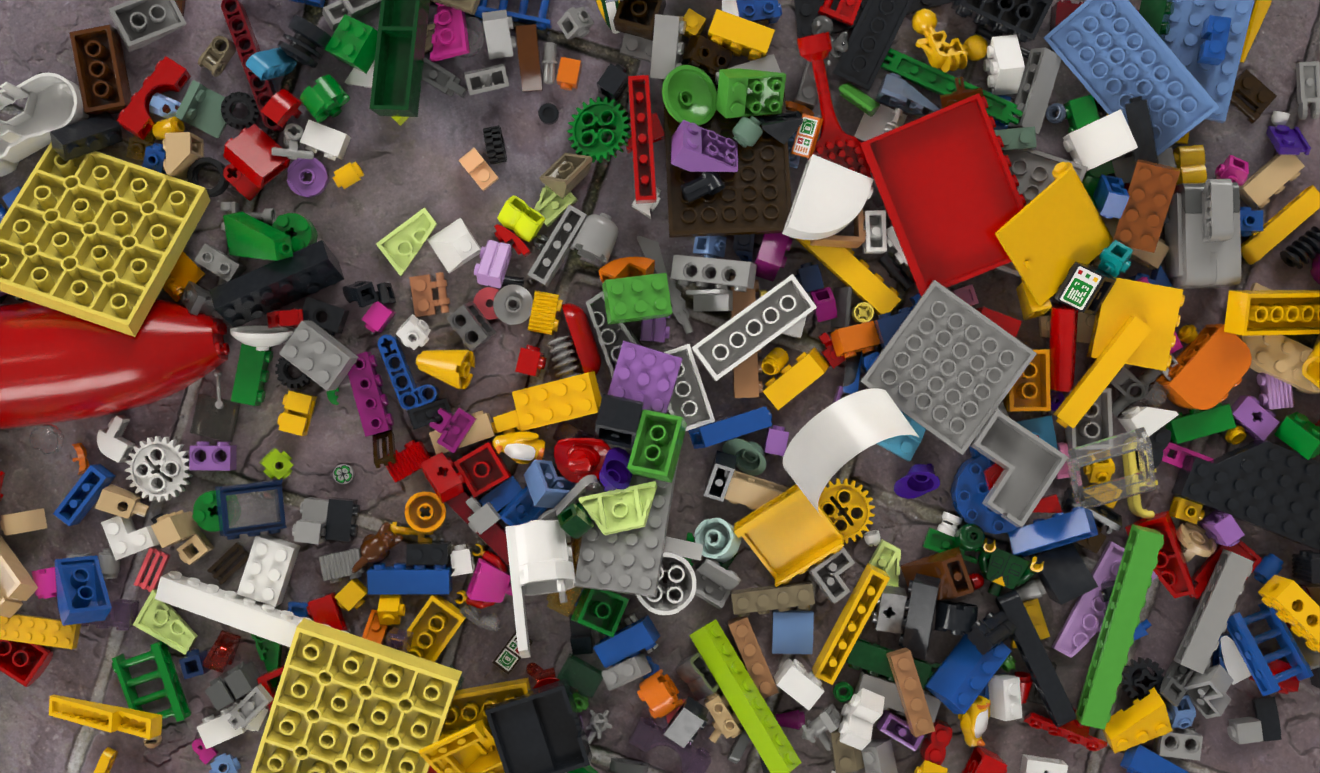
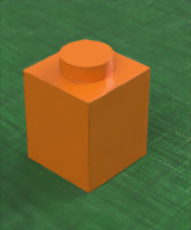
[556,57,582,90]

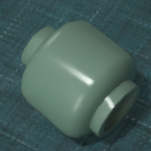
[732,116,763,148]

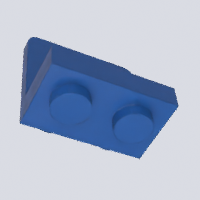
[736,0,782,24]

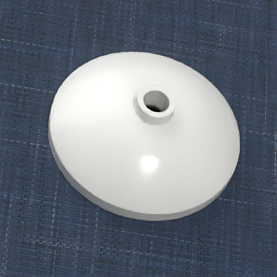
[230,325,294,351]

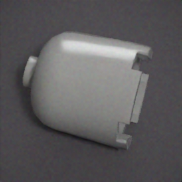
[570,213,619,265]

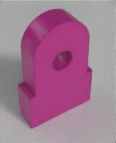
[192,738,219,765]

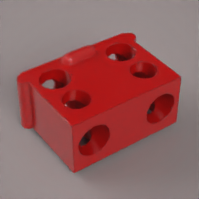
[267,308,304,328]

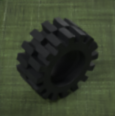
[221,92,259,129]
[483,125,507,165]
[275,357,312,388]

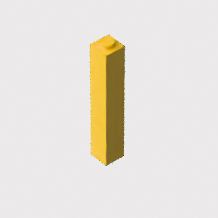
[1053,316,1153,429]

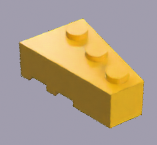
[762,347,830,410]
[1102,687,1172,754]

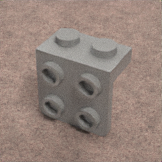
[695,559,741,610]

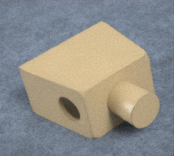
[95,484,150,519]

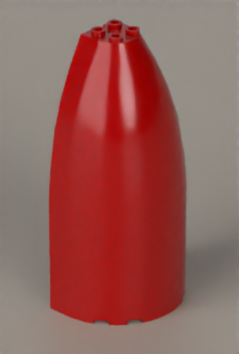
[0,300,230,430]

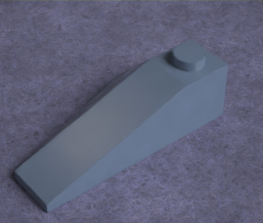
[875,73,940,118]

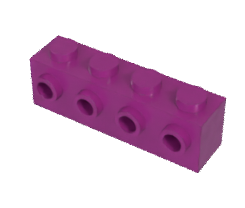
[348,352,394,437]

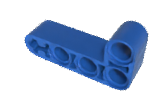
[378,335,440,410]

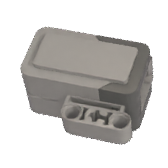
[1164,179,1242,289]

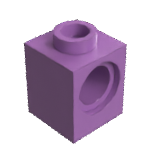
[763,425,789,456]

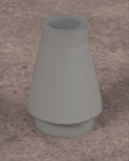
[1016,578,1046,601]

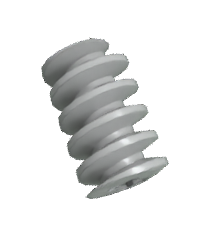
[548,335,581,379]

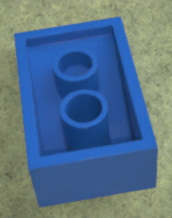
[54,555,112,626]

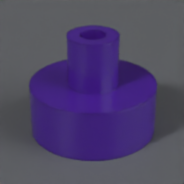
[1050,391,1065,411]

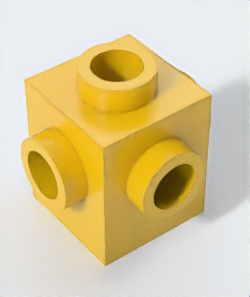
[1083,451,1115,483]

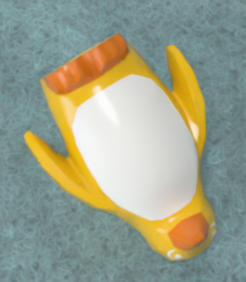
[492,431,545,464]
[958,695,991,747]

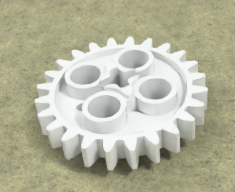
[125,436,193,502]

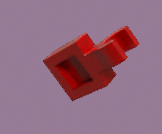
[818,332,846,369]

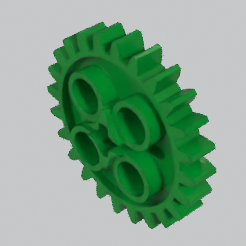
[567,96,631,163]

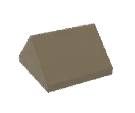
[539,153,593,199]

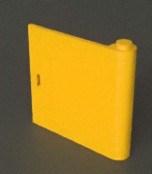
[995,162,1113,306]

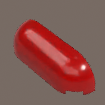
[562,303,602,375]

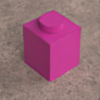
[361,301,396,333]

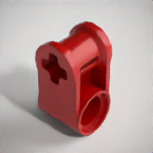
[223,164,264,201]

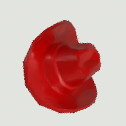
[554,438,611,483]

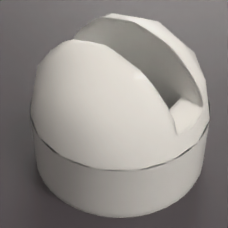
[1271,111,1290,126]
[863,530,881,547]

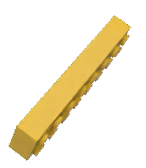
[0,613,81,649]

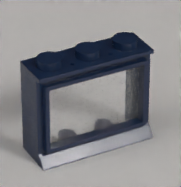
[215,479,287,540]

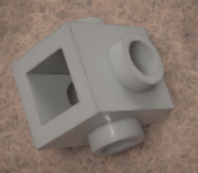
[557,6,594,39]

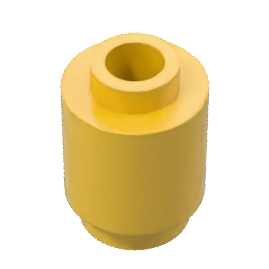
[152,116,185,141]
[332,161,364,189]
[761,347,789,375]

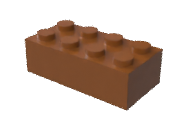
[1112,159,1180,253]

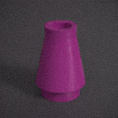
[776,710,805,730]

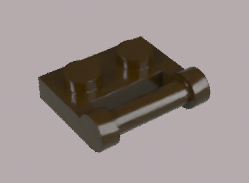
[1230,69,1277,124]

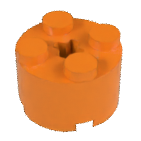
[637,669,683,719]

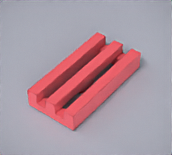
[133,547,170,592]

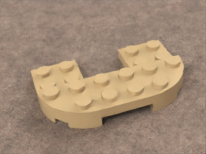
[1236,283,1320,394]

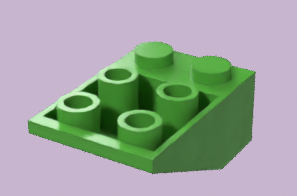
[716,68,786,118]

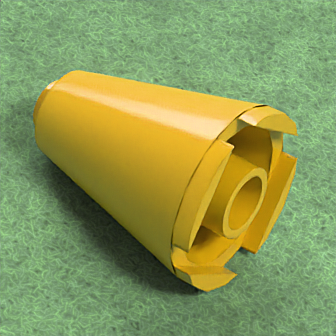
[416,350,475,390]

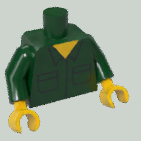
[978,538,1044,597]

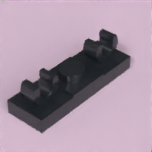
[1062,487,1122,534]

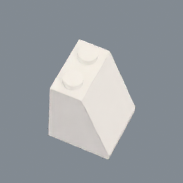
[1063,109,1138,171]

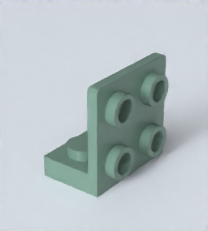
[175,80,236,138]

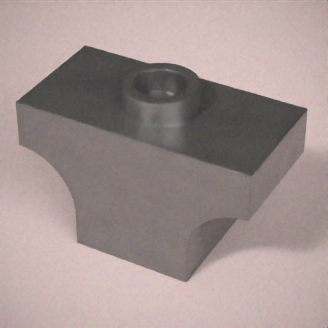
[180,281,214,316]

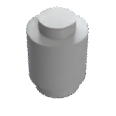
[99,548,120,579]

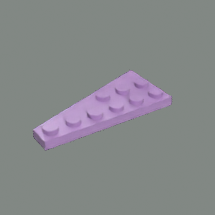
[1052,541,1157,658]

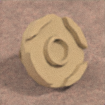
[1176,522,1217,562]

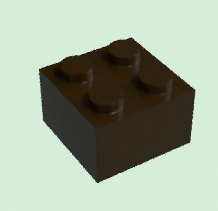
[613,0,666,41]

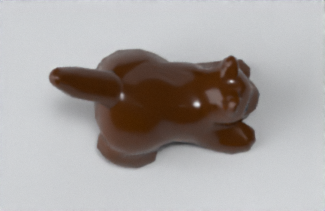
[352,522,403,573]

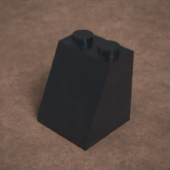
[1029,543,1098,605]

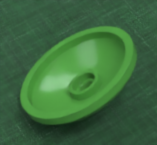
[662,65,717,126]

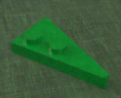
[251,634,282,687]

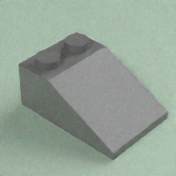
[109,0,187,52]

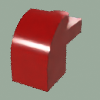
[261,89,302,127]

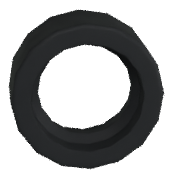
[187,157,230,197]

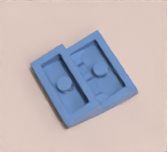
[772,610,814,654]

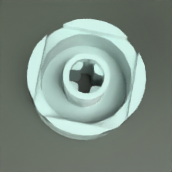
[694,518,741,563]

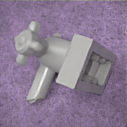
[801,703,843,751]

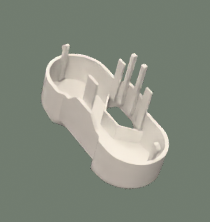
[0,73,89,177]

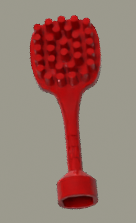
[797,32,871,178]

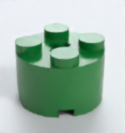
[300,74,350,123]
[272,213,318,253]
[192,490,241,532]

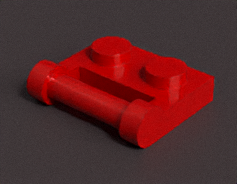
[818,0,862,26]

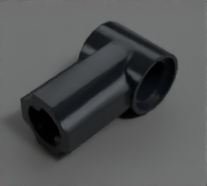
[681,172,725,203]

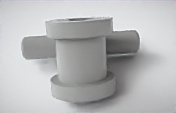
[271,123,314,160]

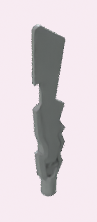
[637,236,694,335]

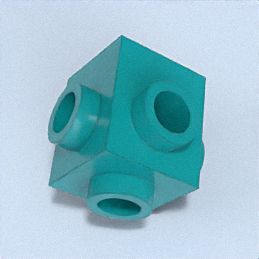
[1098,240,1133,278]

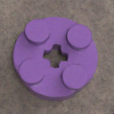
[287,158,329,198]

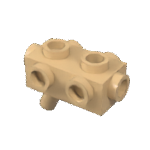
[704,691,742,743]

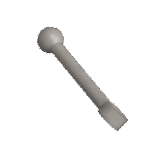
[214,370,224,409]

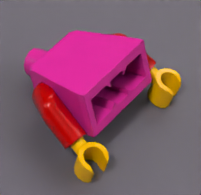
[455,544,512,609]

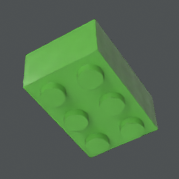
[602,273,672,324]
[627,409,687,483]

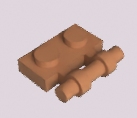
[409,272,450,317]

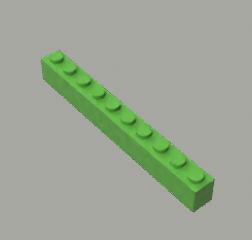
[1075,524,1164,730]

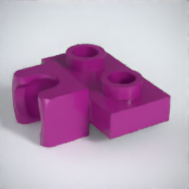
[429,408,477,453]

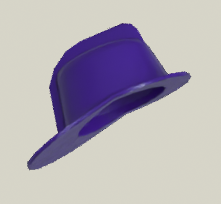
[599,447,632,492]
[894,464,940,499]

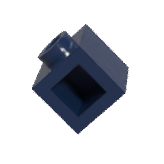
[794,262,824,293]
[179,648,212,680]

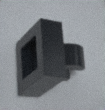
[376,282,396,305]

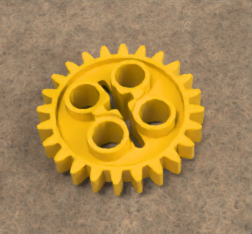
[818,478,875,544]

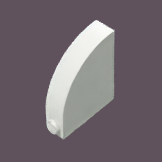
[782,154,874,240]

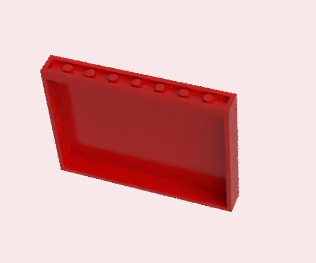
[860,93,1027,297]

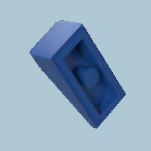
[479,476,523,511]

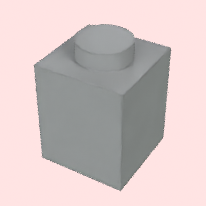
[1227,716,1263,744]

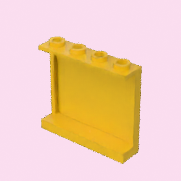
[1087,277,1185,371]
[733,484,844,587]

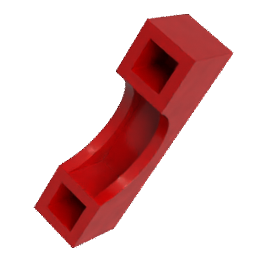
[117,56,191,140]

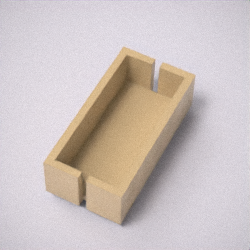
[0,535,38,618]

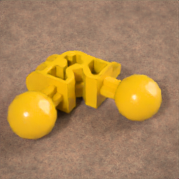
[911,9,988,73]

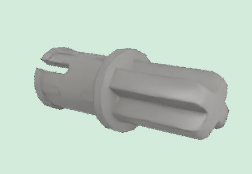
[542,42,558,84]

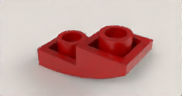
[494,224,532,257]

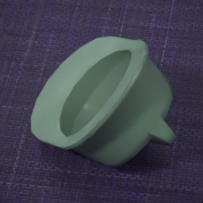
[722,439,767,475]

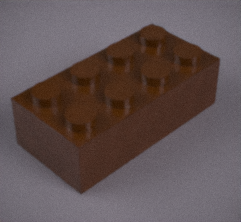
[69,25,132,117]

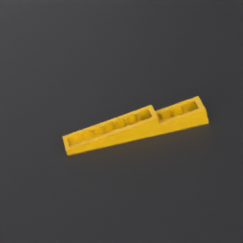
[49,695,163,739]

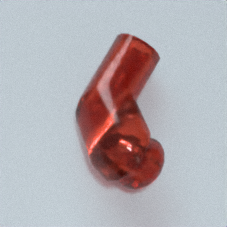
[526,662,556,681]

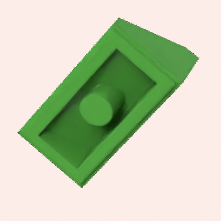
[839,83,880,117]

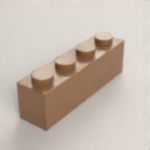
[728,616,779,699]
[886,647,935,737]

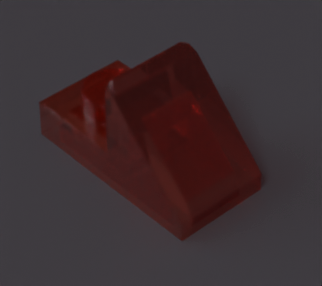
[203,630,241,673]

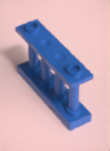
[475,0,552,30]
[1227,603,1314,696]

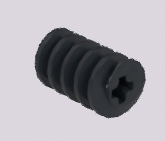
[1280,226,1320,269]

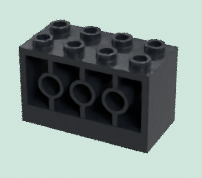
[951,0,1053,44]

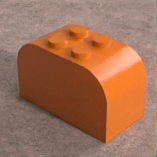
[1153,324,1252,410]

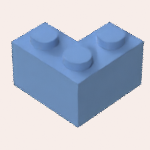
[524,459,576,508]

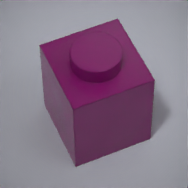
[810,287,838,322]

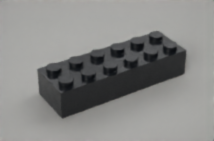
[209,240,344,328]

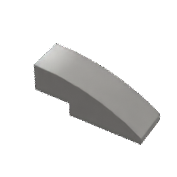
[322,0,381,31]

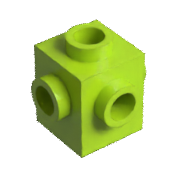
[259,448,293,480]

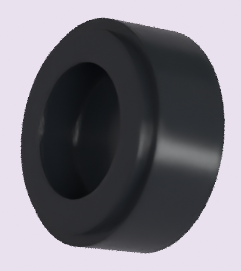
[538,103,559,125]

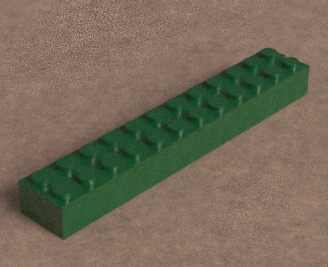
[369,0,430,117]

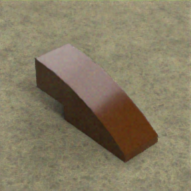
[516,24,543,92]

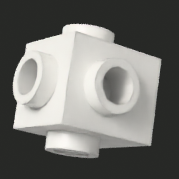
[396,314,431,350]

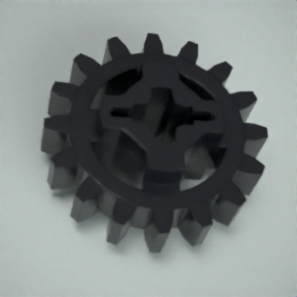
[1121,657,1164,700]

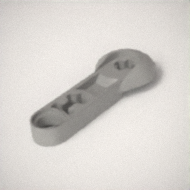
[537,475,601,520]

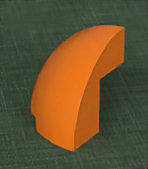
[599,256,655,284]

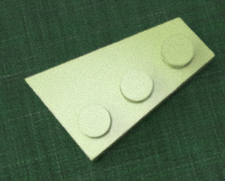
[376,207,437,276]

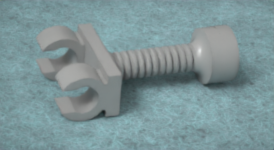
[221,202,276,231]

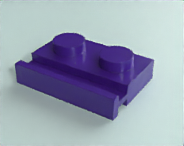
[1266,125,1311,155]

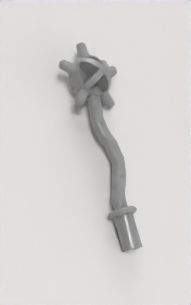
[566,710,612,773]

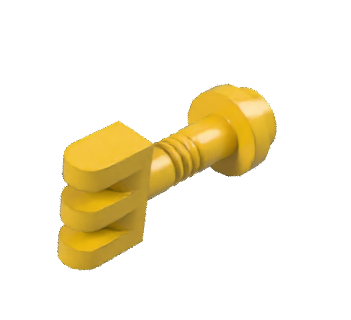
[390,522,433,542]

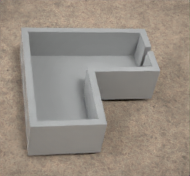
[970,410,1068,527]

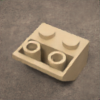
[163,132,204,180]

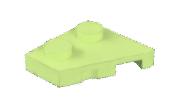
[534,185,578,227]
[869,539,901,587]

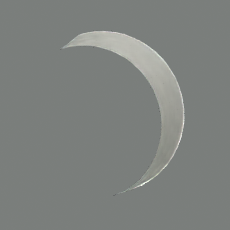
[783,388,920,517]

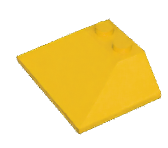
[419,719,505,773]

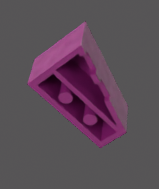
[755,233,793,282]

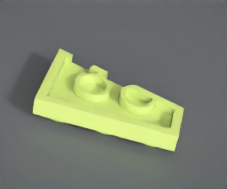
[133,589,198,655]

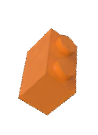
[830,321,881,359]

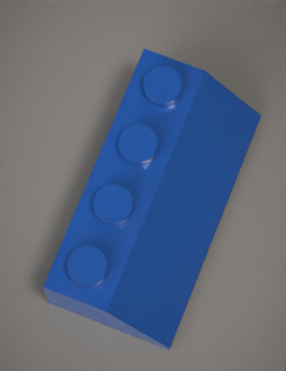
[924,634,1011,714]

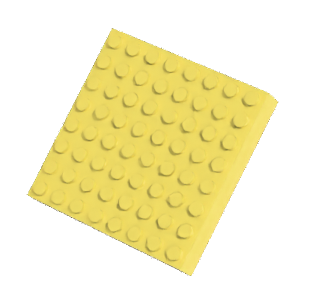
[0,142,211,337]
[251,618,462,773]

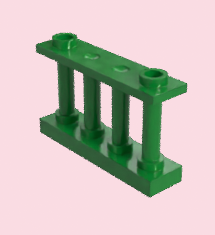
[112,641,191,722]

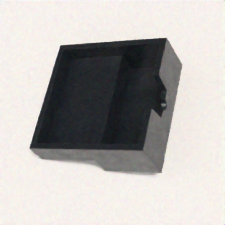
[485,678,592,773]

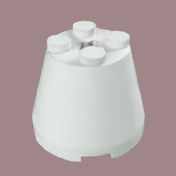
[636,552,696,615]

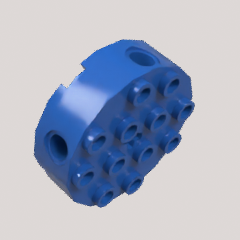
[950,455,1018,534]

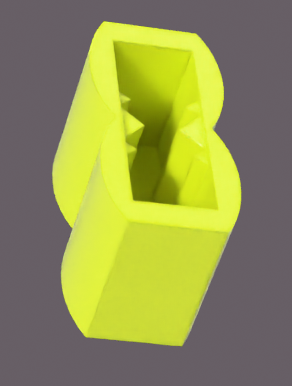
[497,195,546,242]

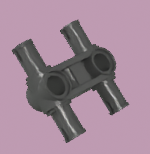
[1078,358,1162,417]

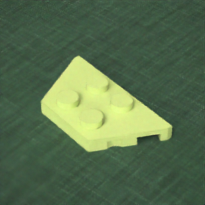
[578,481,658,535]

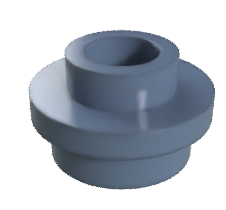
[1046,103,1066,124]

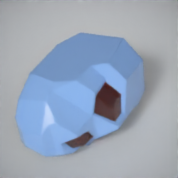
[149,92,181,119]

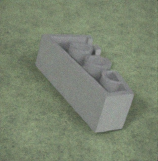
[586,291,641,378]

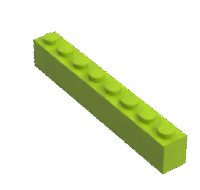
[689,619,802,773]

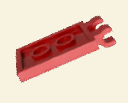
[1188,540,1262,599]

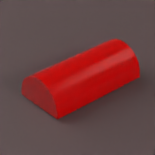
[1049,304,1078,392]
[0,639,53,687]

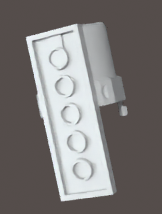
[505,520,576,658]

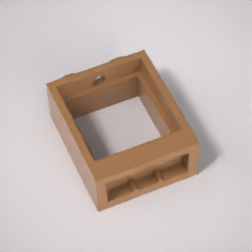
[810,208,866,248]

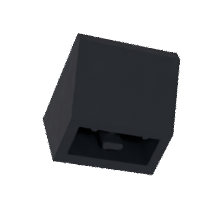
[595,394,644,449]

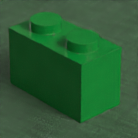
[1274,412,1320,460]

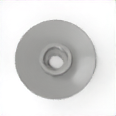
[493,284,533,325]

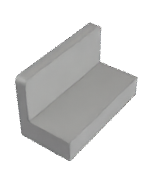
[686,289,733,312]

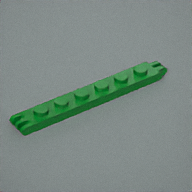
[880,48,1023,125]

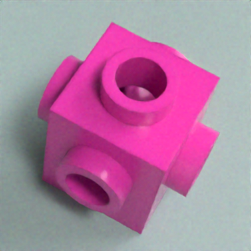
[1215,155,1249,186]

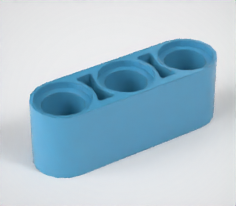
[246,48,297,80]

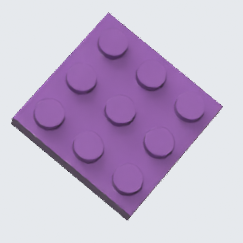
[608,340,683,414]

